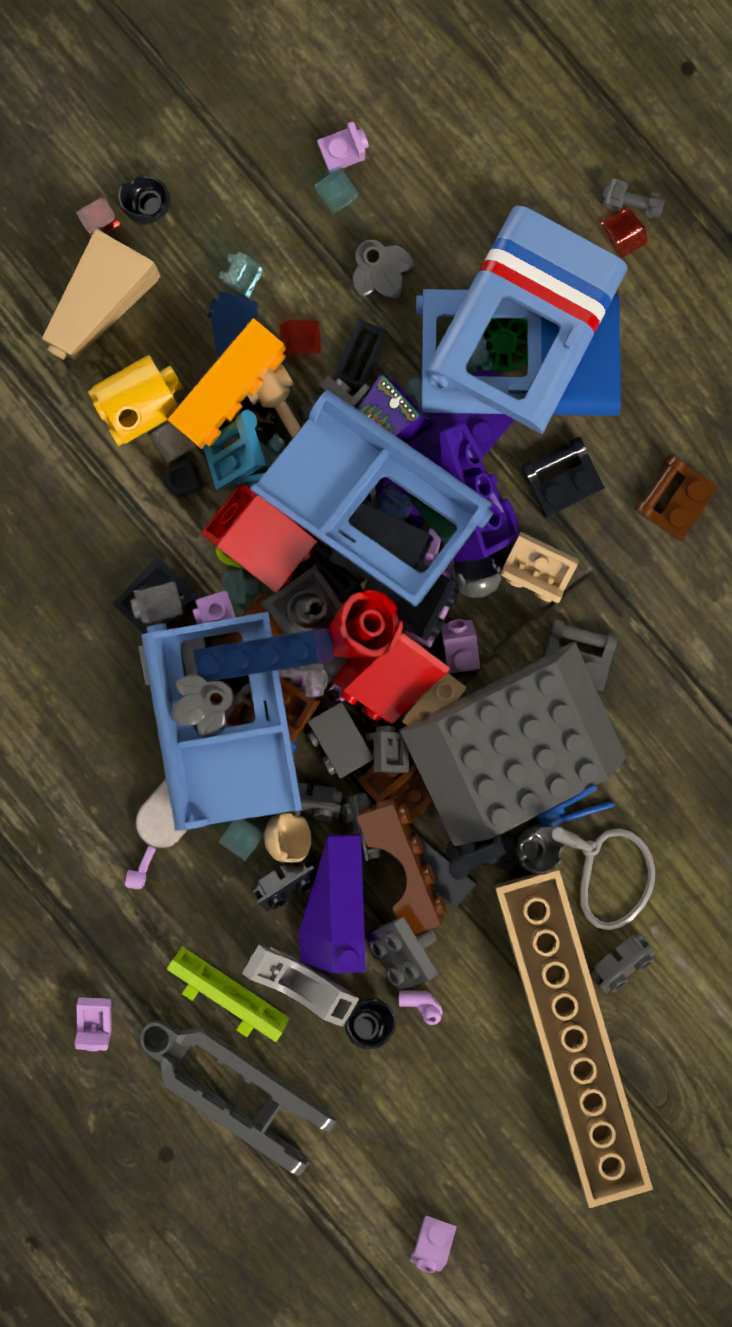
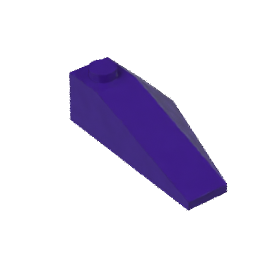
[440,423,520,563]
[299,834,366,973]

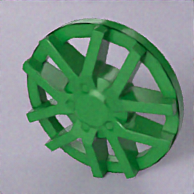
[475,318,528,373]

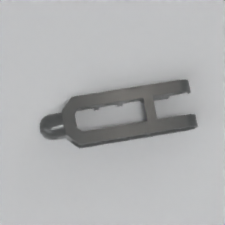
[140,1021,338,1176]

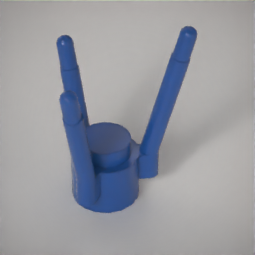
[537,785,615,827]

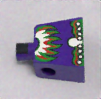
[358,374,434,444]

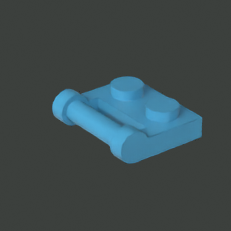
[203,410,266,490]

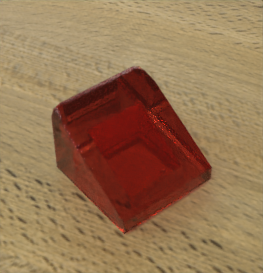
[76,196,120,237]
[601,208,648,258]
[280,320,321,356]

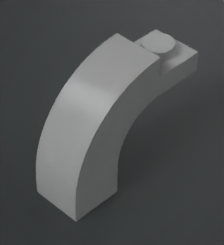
[242,945,359,1027]

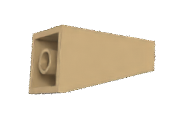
[42,229,160,360]

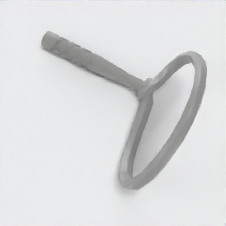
[552,828,655,930]

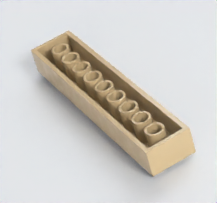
[493,867,653,1208]

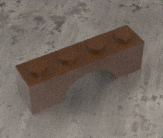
[356,796,447,934]

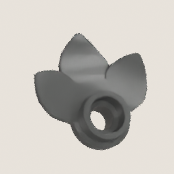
[352,240,414,298]
[171,675,233,738]

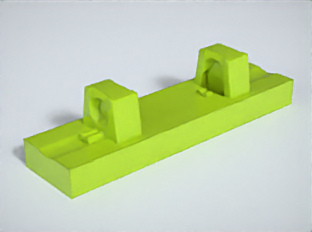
[167,946,290,1042]

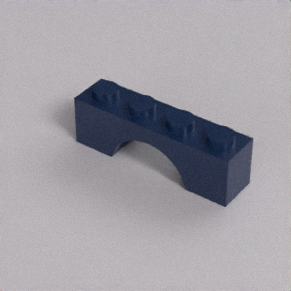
[193,628,335,681]

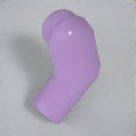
[399,990,443,1025]

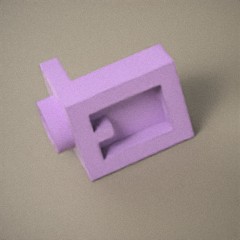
[317,121,369,174]

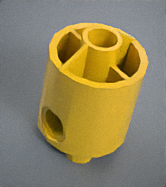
[88,355,183,446]

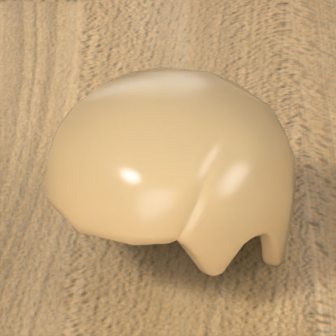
[263,813,312,862]

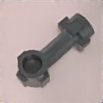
[602,179,665,219]

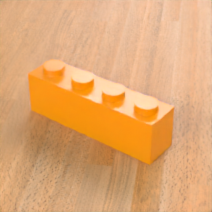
[167,318,286,449]

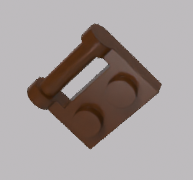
[634,455,718,542]

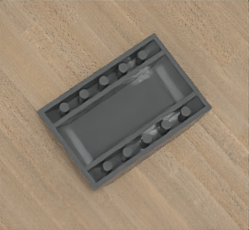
[399,642,627,846]

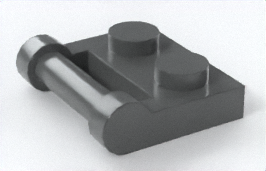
[544,618,618,692]

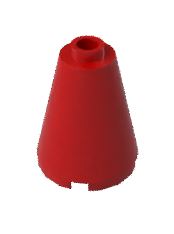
[328,590,403,658]

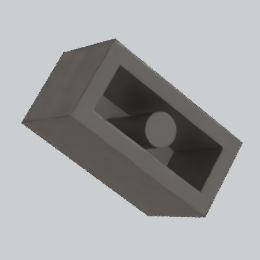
[306,702,374,778]

